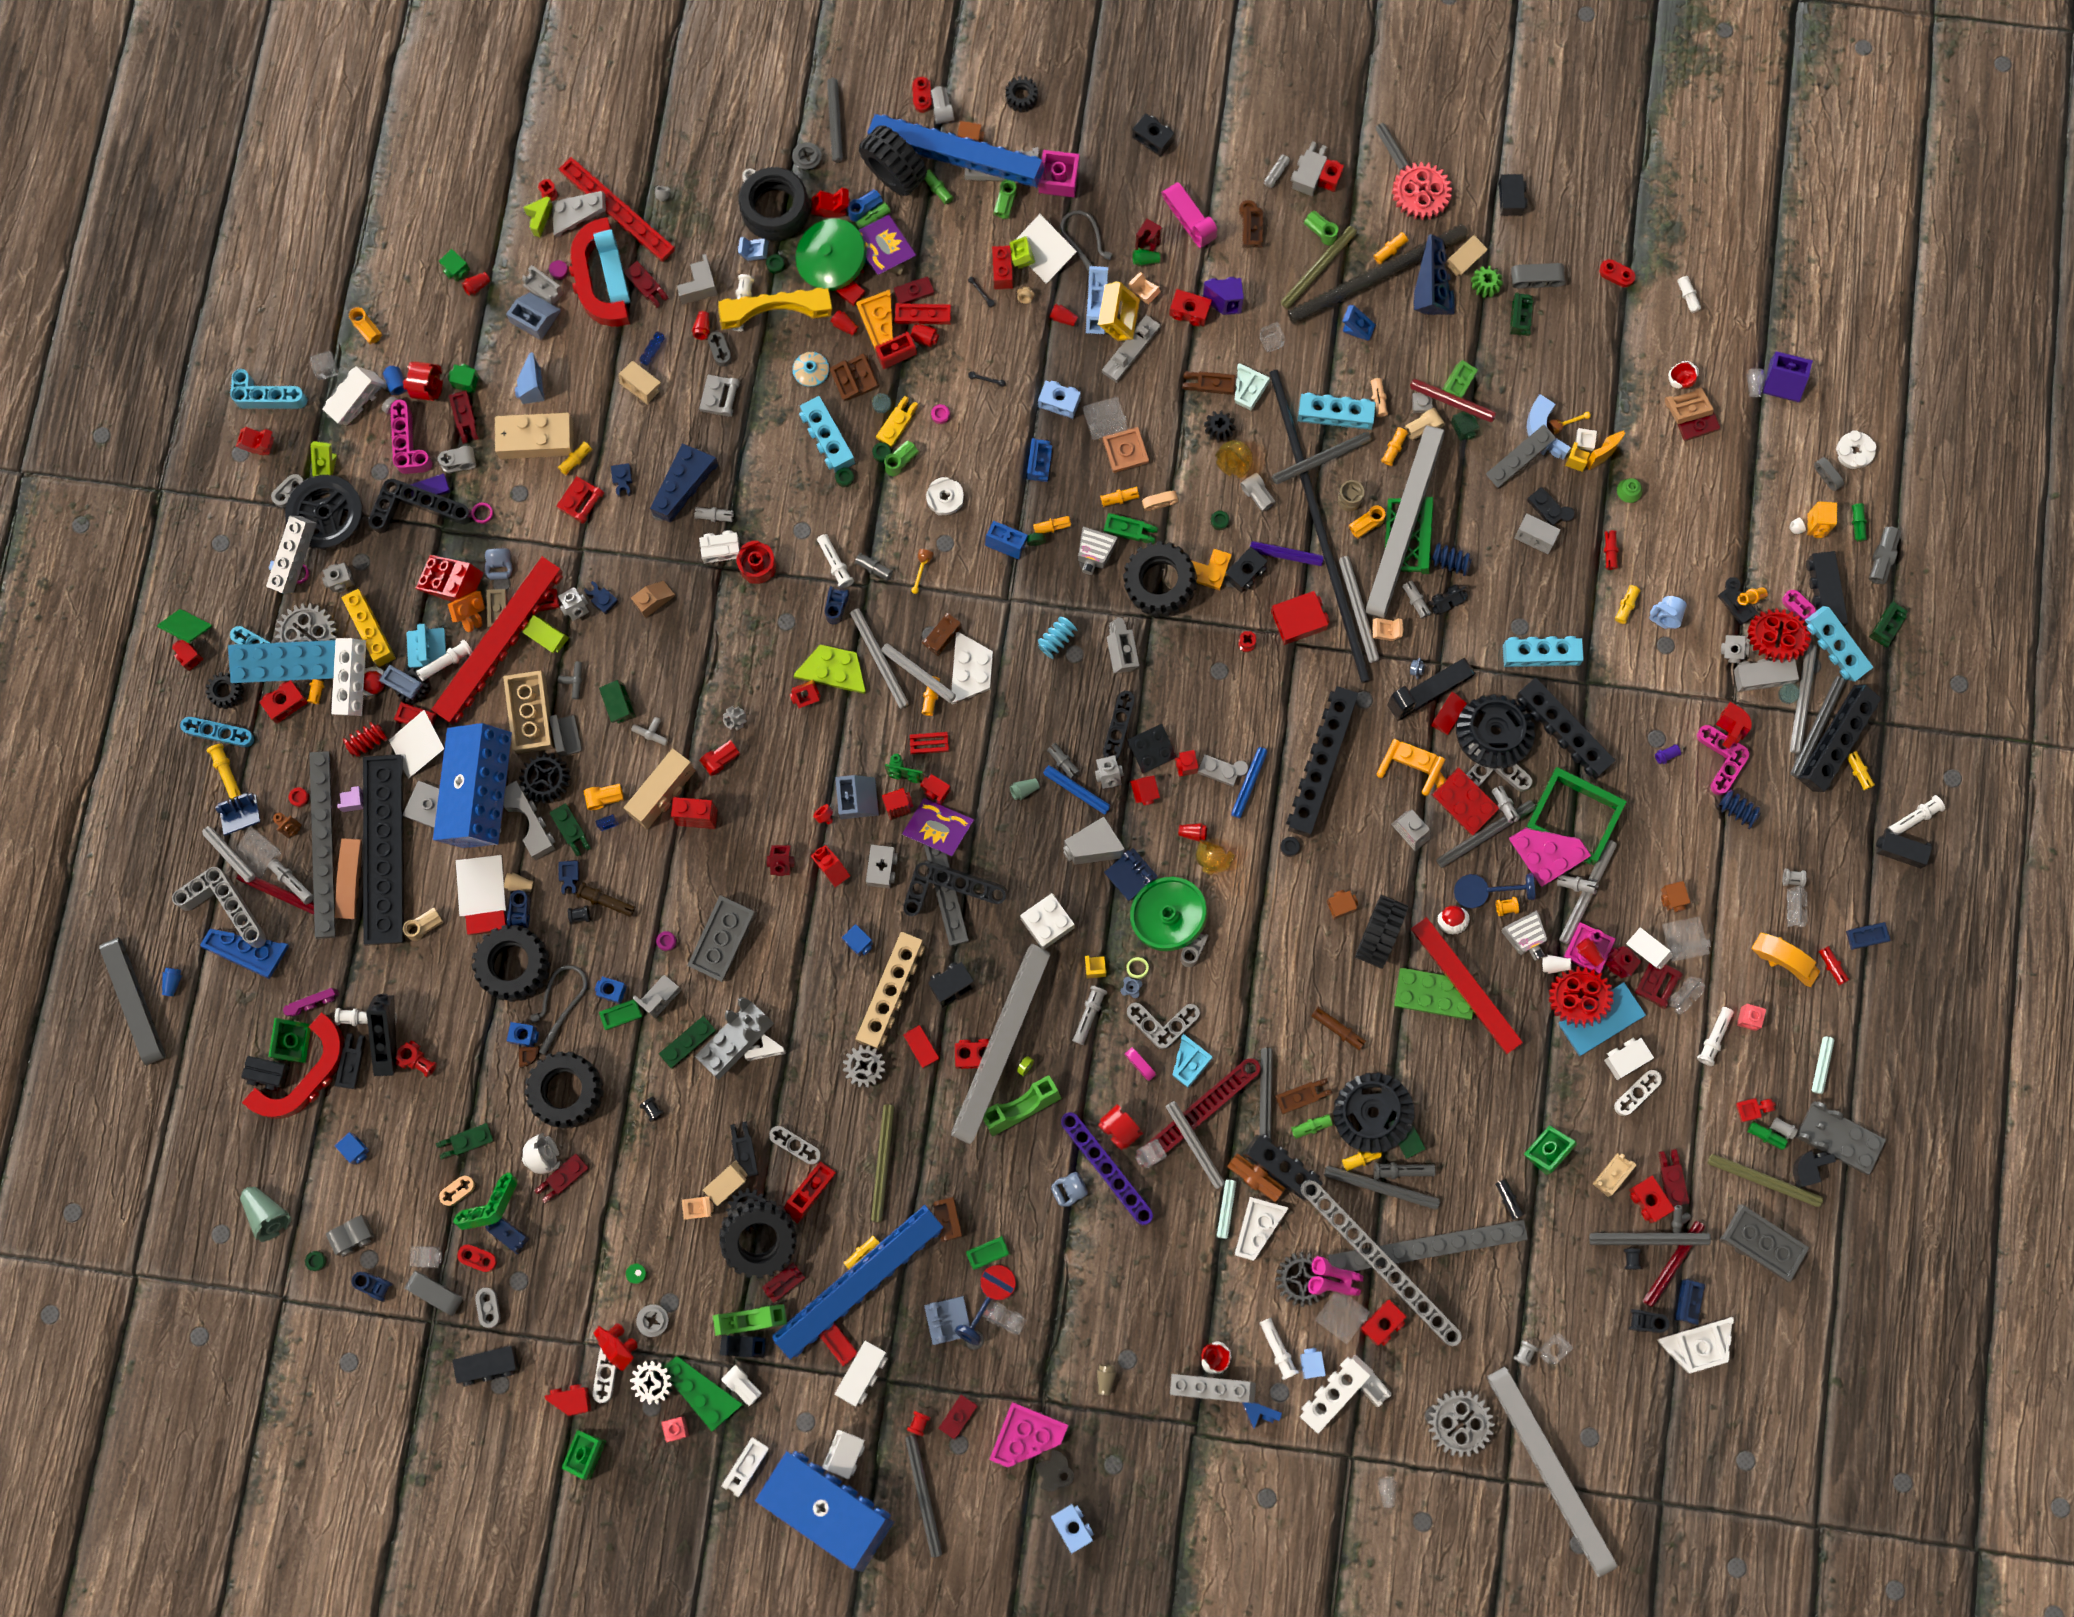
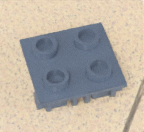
[924,1296,970,1345]

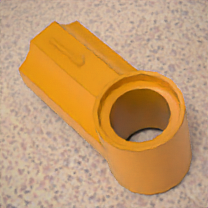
[349,307,383,344]
[1349,506,1385,539]
[584,784,624,810]

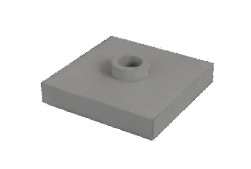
[403,781,439,828]

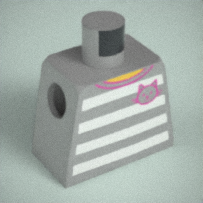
[1078,527,1117,575]
[1391,810,1430,851]
[1501,911,1547,961]

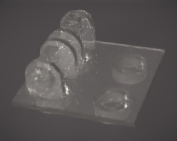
[1082,397,1128,441]
[234,826,281,879]
[1662,916,1711,962]
[1315,1292,1370,1345]
[983,1302,1027,1335]

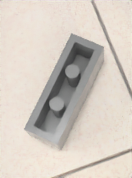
[1733,658,1799,692]

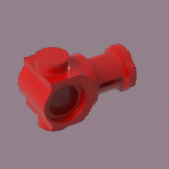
[395,1040,437,1078]

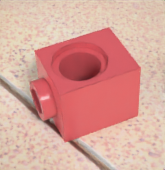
[1737,1004,1766,1031]
[662,1417,689,1442]

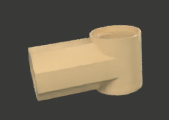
[1405,408,1445,441]
[403,908,443,941]

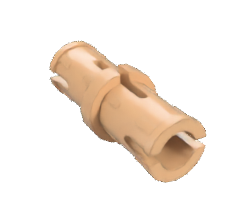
[1370,378,1388,417]

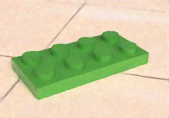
[1393,968,1477,1020]

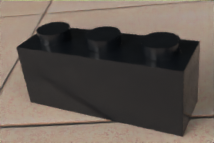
[452,1346,520,1387]

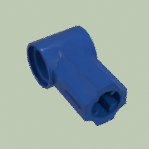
[848,189,883,222]

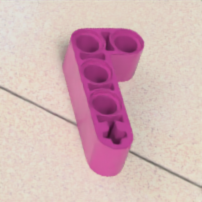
[1162,182,1217,248]
[391,400,432,474]

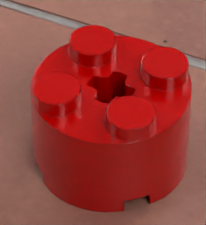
[403,362,443,401]
[736,541,776,584]
[1098,1104,1143,1150]

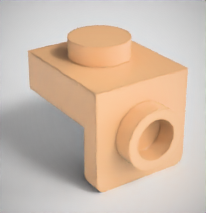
[1129,272,1161,304]
[1373,618,1404,641]
[682,1197,713,1220]

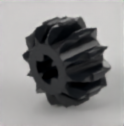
[1204,410,1236,443]

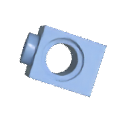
[1300,1348,1325,1379]

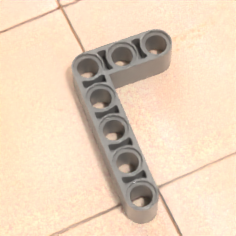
[172,867,266,948]

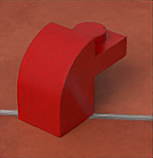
[812,187,850,218]
[236,427,274,455]
[1715,702,1752,749]

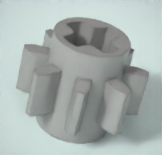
[723,706,747,730]

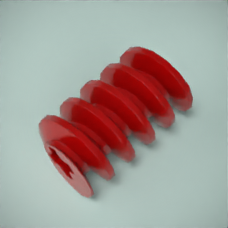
[343,722,388,758]

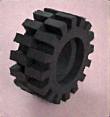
[1005,76,1038,113]
[394,668,431,704]
[205,672,244,709]

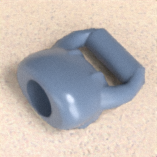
[485,548,513,580]
[1051,1172,1088,1207]

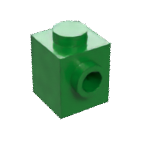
[439,249,471,283]
[448,364,479,393]

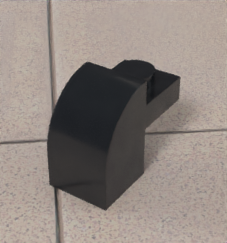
[1793,1151,1836,1188]
[720,1335,766,1358]

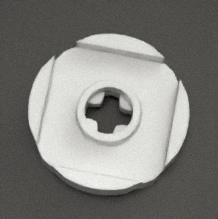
[1836,430,1876,469]
[926,477,964,515]

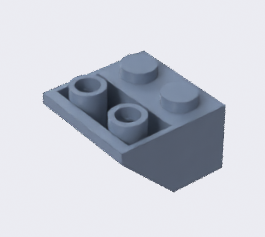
[506,292,561,340]
[835,775,879,819]

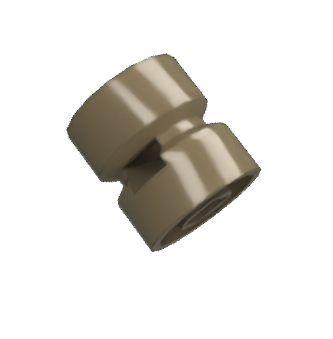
[1338,480,1364,512]

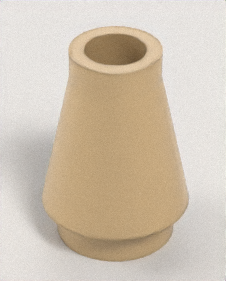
[504,872,534,892]

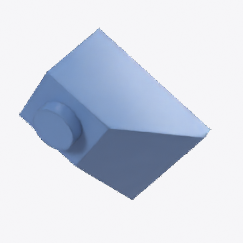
[515,353,545,404]

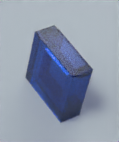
[595,814,618,831]

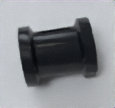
[568,905,591,925]
[639,1096,664,1122]
[1624,1249,1643,1270]

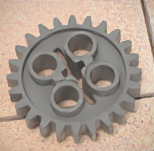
[275,603,338,642]
[1427,1390,1494,1457]

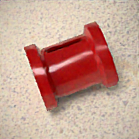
[538,179,558,202]
[1238,631,1256,652]
[907,1411,931,1437]

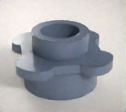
[1410,658,1425,679]
[1121,977,1142,998]

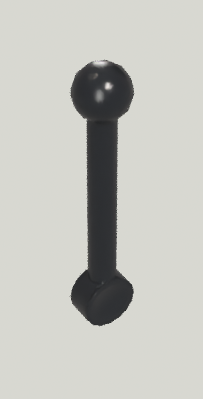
[968,276,994,308]
[968,371,1006,387]

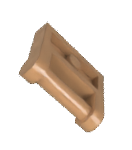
[1665,388,1714,424]

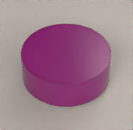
[549,260,568,280]
[656,931,677,951]

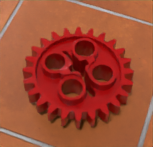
[1747,608,1811,663]
[1549,967,1614,1028]

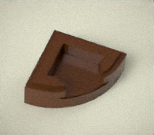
[519,1047,540,1068]

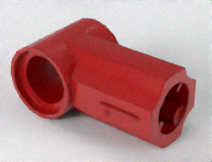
[699,740,740,776]

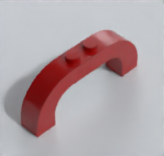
[569,217,630,327]
[242,1012,345,1119]

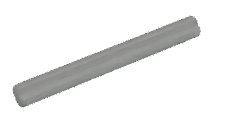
[881,644,956,703]
[1166,1101,1225,1189]

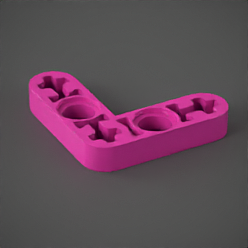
[1697,725,1749,795]

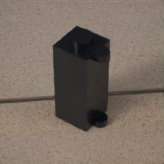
[1876,828,1932,869]

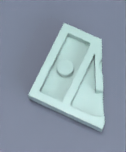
[1235,363,1270,411]

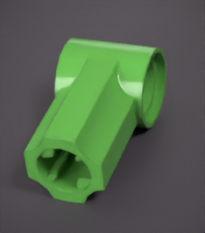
[993,179,1017,219]
[1304,211,1338,246]
[884,440,919,476]

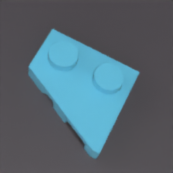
[1173,1034,1213,1088]

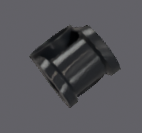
[1628,1309,1669,1333]

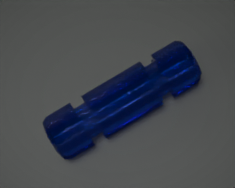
[639,331,665,366]

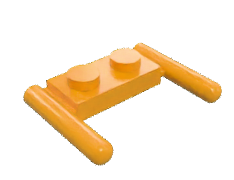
[1377,739,1446,796]

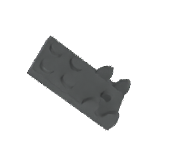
[687,895,757,982]
[695,997,774,1080]
[1795,1102,1886,1175]
[1719,1205,1809,1282]

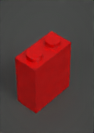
[1271,591,1330,645]
[671,797,718,829]

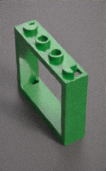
[1526,767,1627,865]

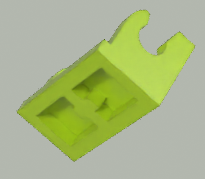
[523,615,569,653]

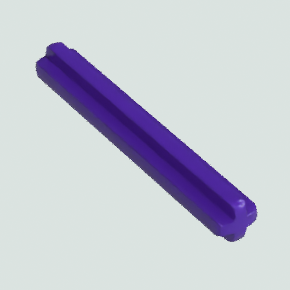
[1250,541,1324,566]

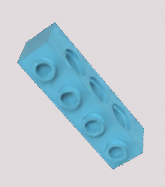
[1297,393,1375,430]
[799,396,855,474]
[1805,606,1873,681]
[1503,636,1583,667]

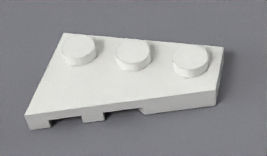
[1234,1197,1288,1261]

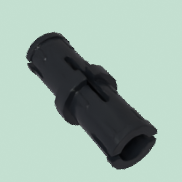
[1495,1178,1524,1220]

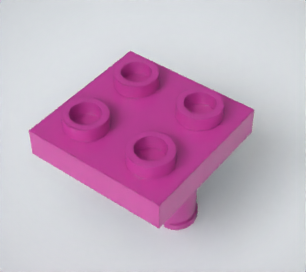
[1563,922,1615,974]

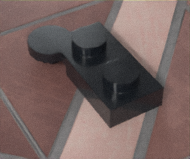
[1527,486,1574,526]
[1718,577,1758,625]

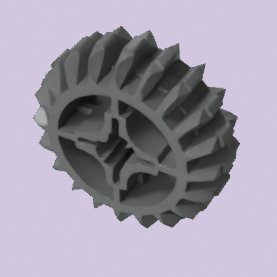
[1275,1252,1329,1307]

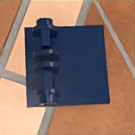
[215,792,261,836]
[1104,848,1158,901]

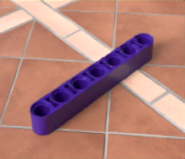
[1061,1112,1153,1226]

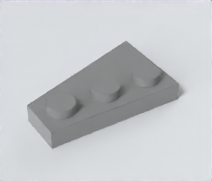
[553,191,606,238]

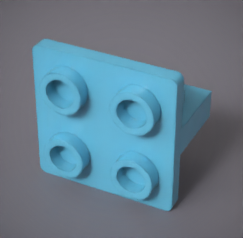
[407,624,446,668]

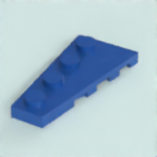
[200,929,289,979]

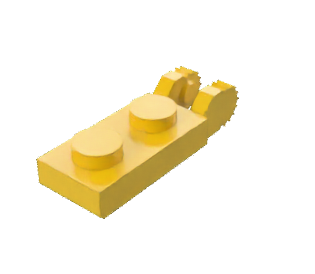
[876,396,918,448]

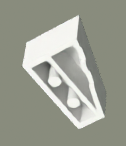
[323,366,388,426]

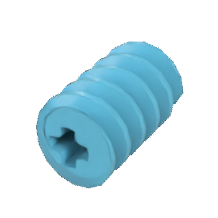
[1038,617,1078,659]

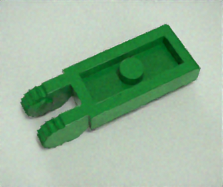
[1103,513,1158,544]

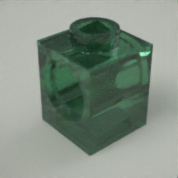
[1451,411,1480,441]

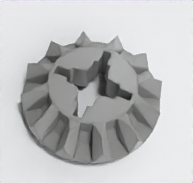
[636,1305,669,1337]

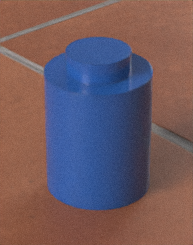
[383,365,407,395]

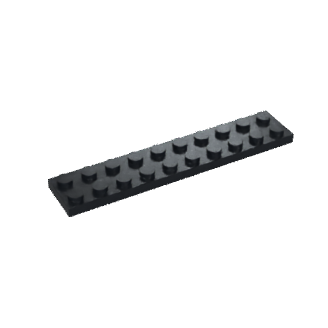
[363,755,404,946]

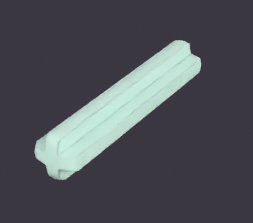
[1812,1036,1834,1094]
[1217,1179,1236,1239]

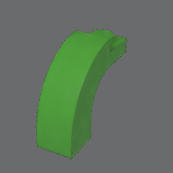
[713,1304,787,1336]

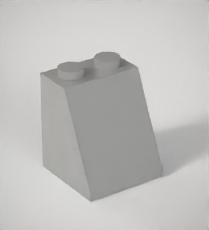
[1063,817,1124,864]

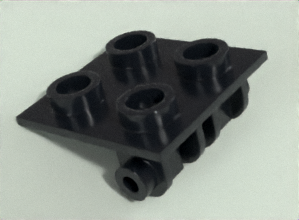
[1128,723,1177,774]

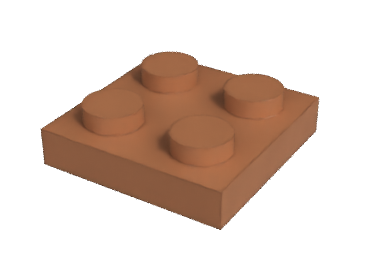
[1102,427,1149,473]

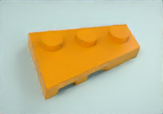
[856,290,893,352]

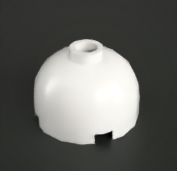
[522,1133,560,1174]

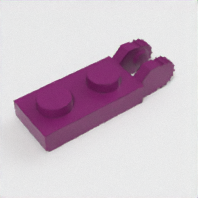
[283,988,340,1017]

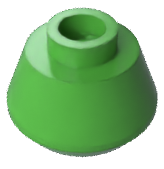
[1617,478,1643,503]

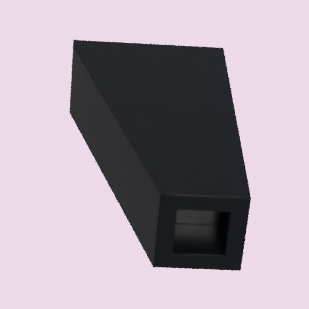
[366,993,397,1076]

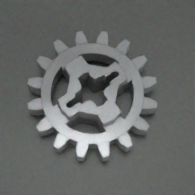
[843,1045,886,1088]

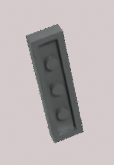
[1486,424,1556,489]

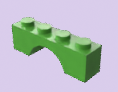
[983,1075,1061,1137]

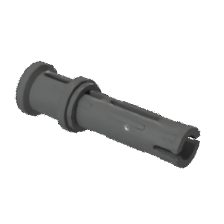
[1373,1162,1435,1180]

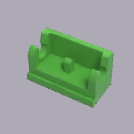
[1442,360,1478,398]

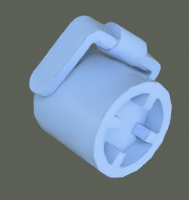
[1649,596,1687,629]

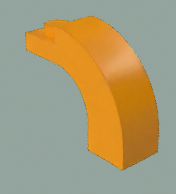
[1751,933,1820,987]

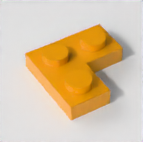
[1191,549,1232,590]

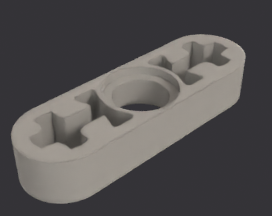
[769,1126,821,1165]

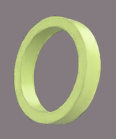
[1127,957,1149,979]

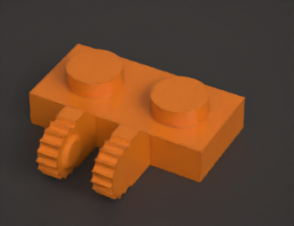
[448,591,485,632]

